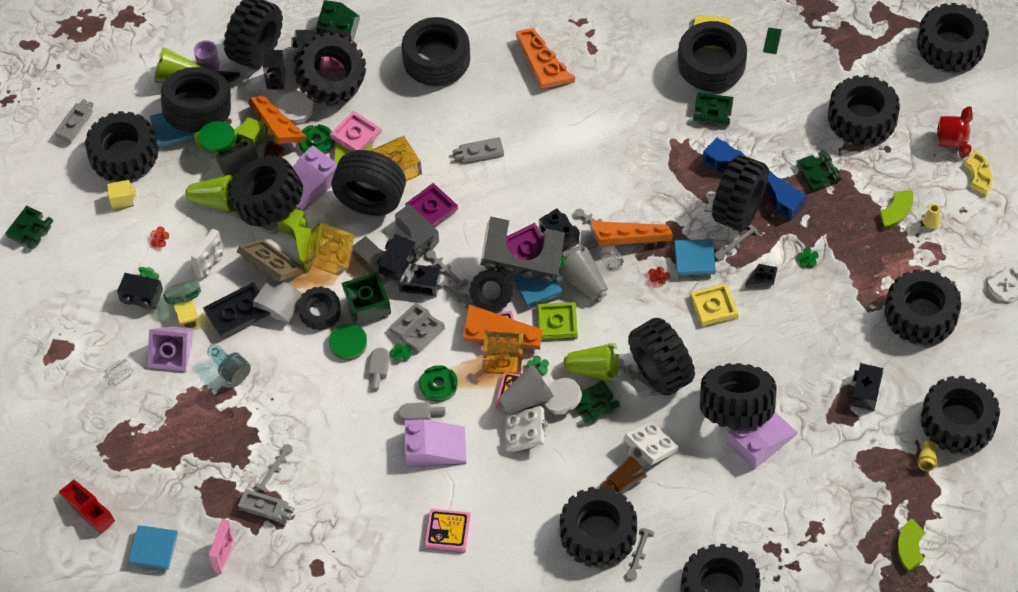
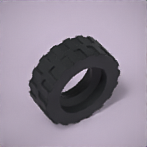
[469,269,513,312]
[298,286,341,330]

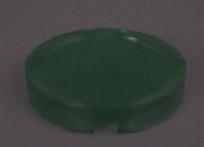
[163,281,202,304]

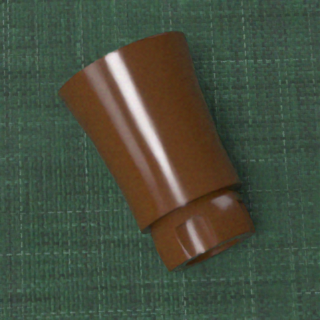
[600,455,647,495]

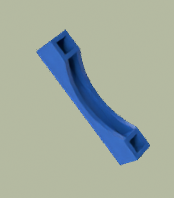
[702,137,806,220]

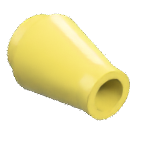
[922,204,941,229]
[917,441,937,471]

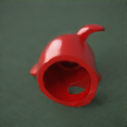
[937,106,973,158]

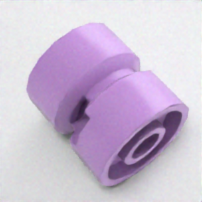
[194,40,220,71]

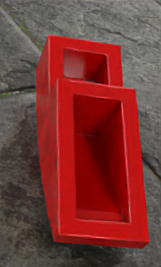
[58,479,115,534]

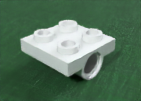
[191,229,224,279]
[505,406,549,453]
[623,422,678,465]

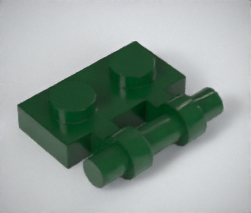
[693,92,734,126]
[796,150,842,192]
[5,205,54,249]
[574,381,620,424]

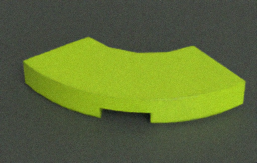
[880,190,913,229]
[898,518,926,573]

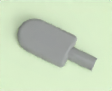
[368,348,390,391]
[398,402,445,422]

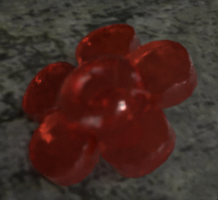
[150,226,169,248]
[648,267,670,284]

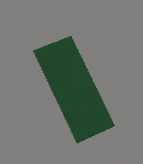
[763,27,782,54]

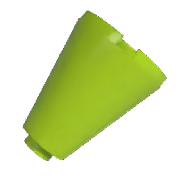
[154,47,203,83]
[185,175,235,212]
[564,343,619,382]

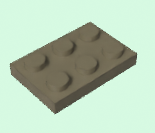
[237,239,304,282]

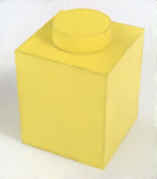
[107,180,136,209]
[174,299,201,330]

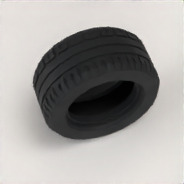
[401,17,471,86]
[677,21,747,91]
[161,67,231,133]
[331,150,406,216]

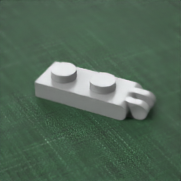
[55,99,93,143]
[452,137,504,163]
[238,489,295,522]

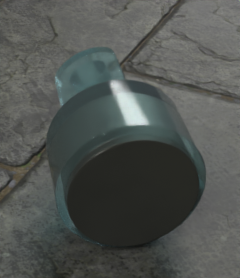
[207,344,251,385]

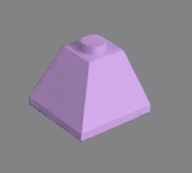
[148,326,193,371]

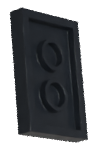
[203,282,271,339]

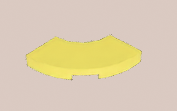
[964,150,993,196]

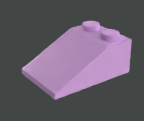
[293,146,338,211]
[727,412,798,469]
[404,419,467,467]

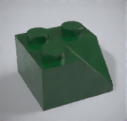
[316,0,360,42]
[341,272,391,325]

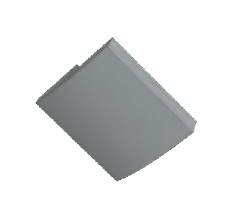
[253,276,303,324]
[389,303,445,352]

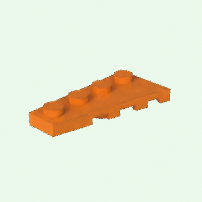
[516,28,576,89]
[248,96,306,144]
[590,221,673,246]
[463,305,543,350]

